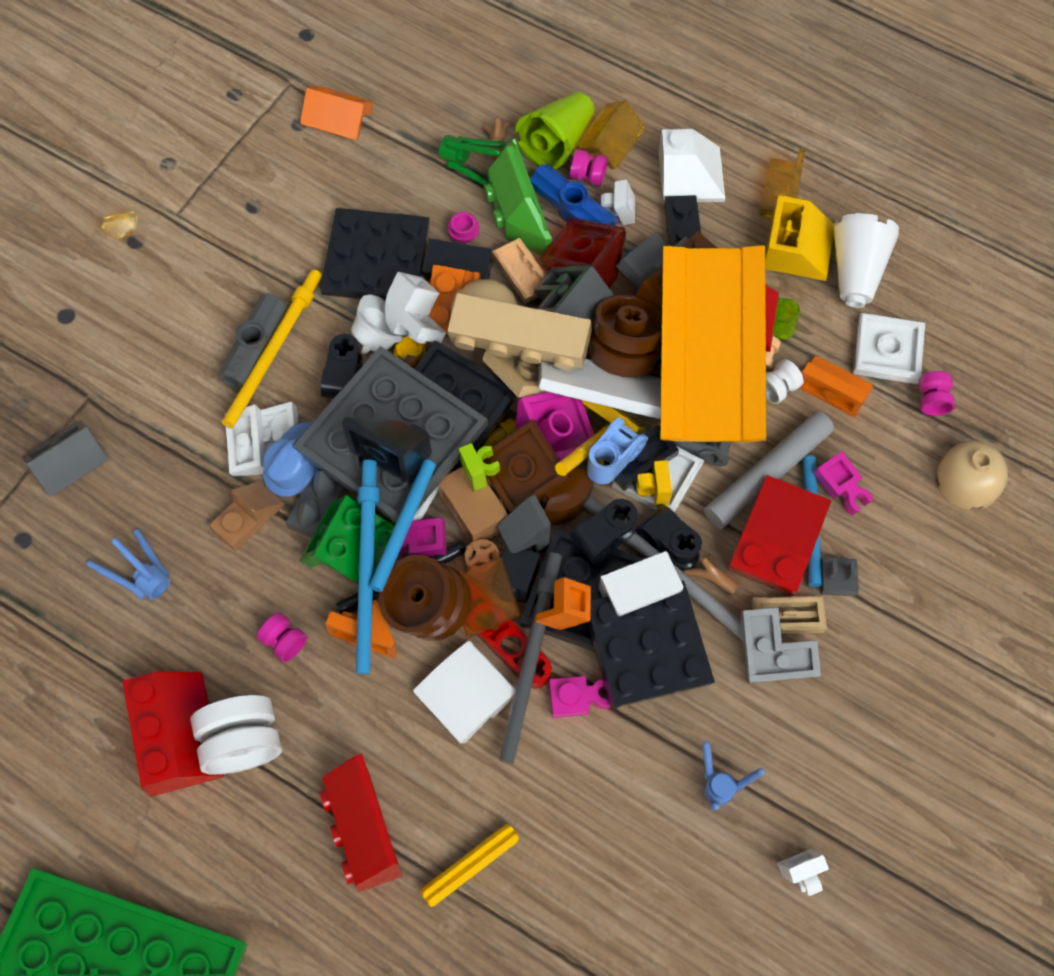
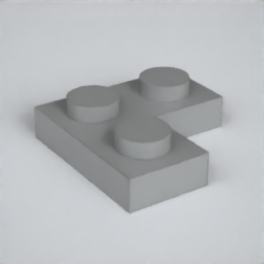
[740,607,821,683]

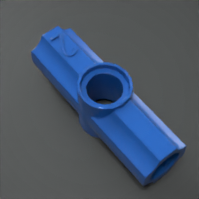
[530,164,618,241]

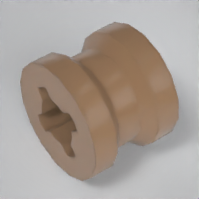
[465,539,500,581]

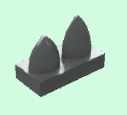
[286,469,346,538]

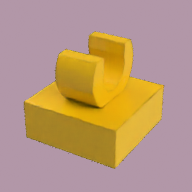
[636,460,672,507]

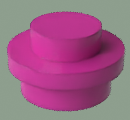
[448,212,479,243]

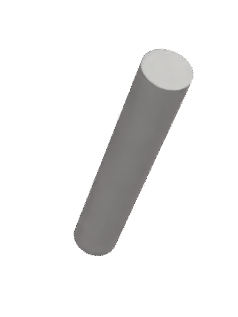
[704,411,834,529]

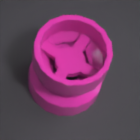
[570,148,608,187]
[918,371,955,416]
[257,612,308,663]

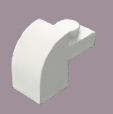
[385,272,446,344]

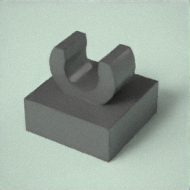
[821,557,859,596]

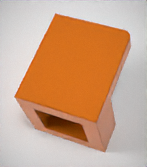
[535,577,591,630]

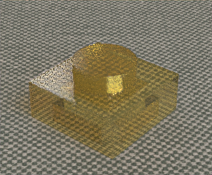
[102,211,139,238]

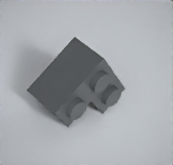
[533,265,614,323]

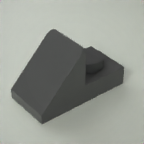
[498,495,551,554]

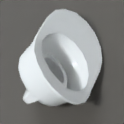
[351,295,403,355]

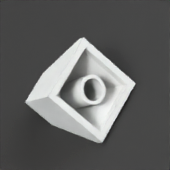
[658,129,725,203]

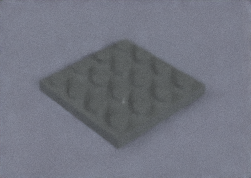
[293,346,488,523]

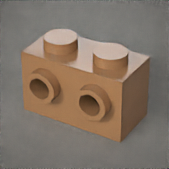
[437,466,510,543]

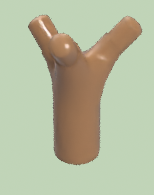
[483,117,513,160]
[683,556,740,596]

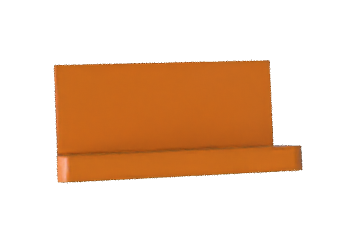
[300,85,373,140]
[799,356,873,418]

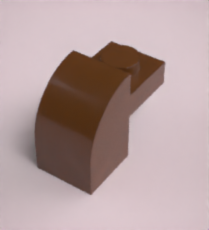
[538,466,594,525]

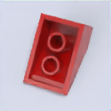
[728,475,832,596]

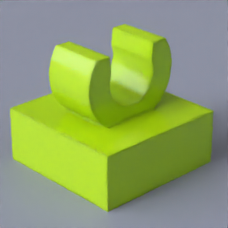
[459,443,500,492]

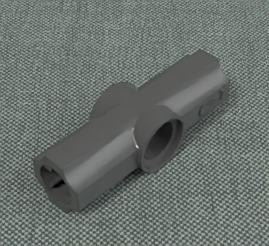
[218,293,288,390]

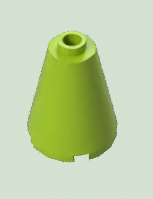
[515,92,595,169]

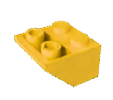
[765,195,835,281]

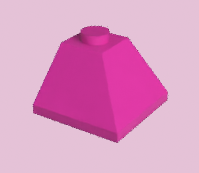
[515,392,594,460]

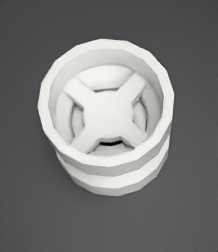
[766,359,804,405]

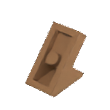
[209,481,285,552]

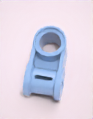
[587,417,648,485]

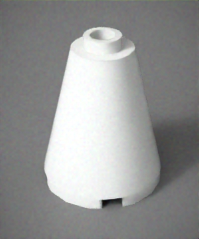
[834,213,899,308]

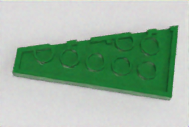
[0,868,248,976]

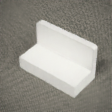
[598,551,683,616]

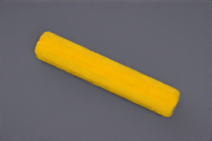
[420,824,519,907]

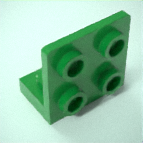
[299,495,395,585]

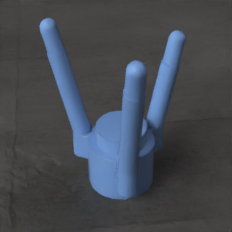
[87,529,171,600]
[703,741,764,811]

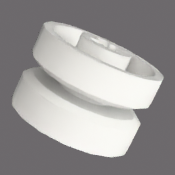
[190,695,282,774]

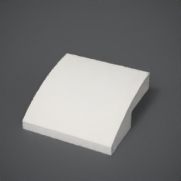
[225,402,299,476]
[413,640,516,744]

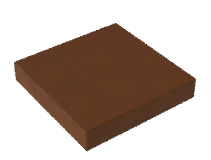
[483,419,571,513]

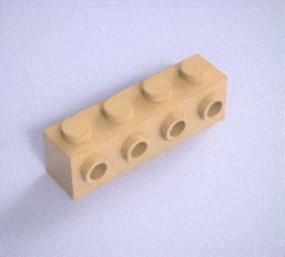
[447,293,592,371]

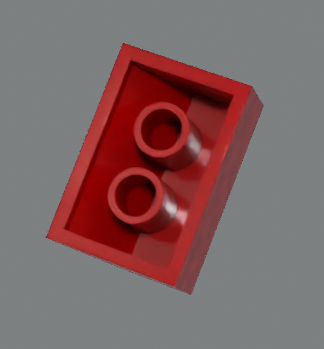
[122,671,224,797]
[319,753,402,892]

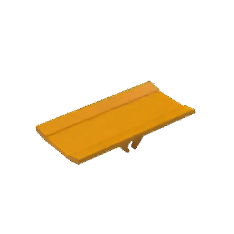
[660,245,766,442]

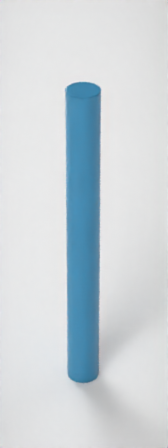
[802,456,822,588]
[369,459,436,592]

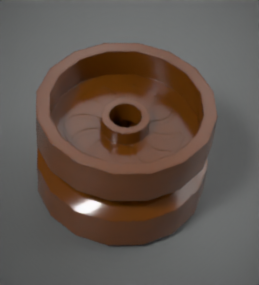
[587,295,662,377]
[379,555,471,641]

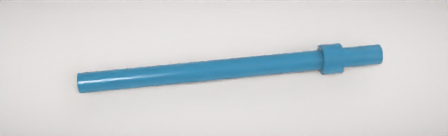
[356,460,380,675]

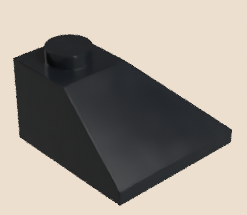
[342,417,432,484]

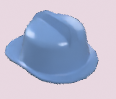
[263,422,319,497]

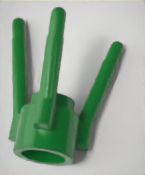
[439,135,507,186]

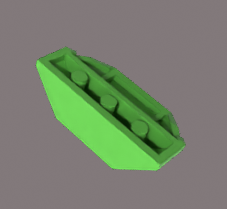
[484,137,552,257]

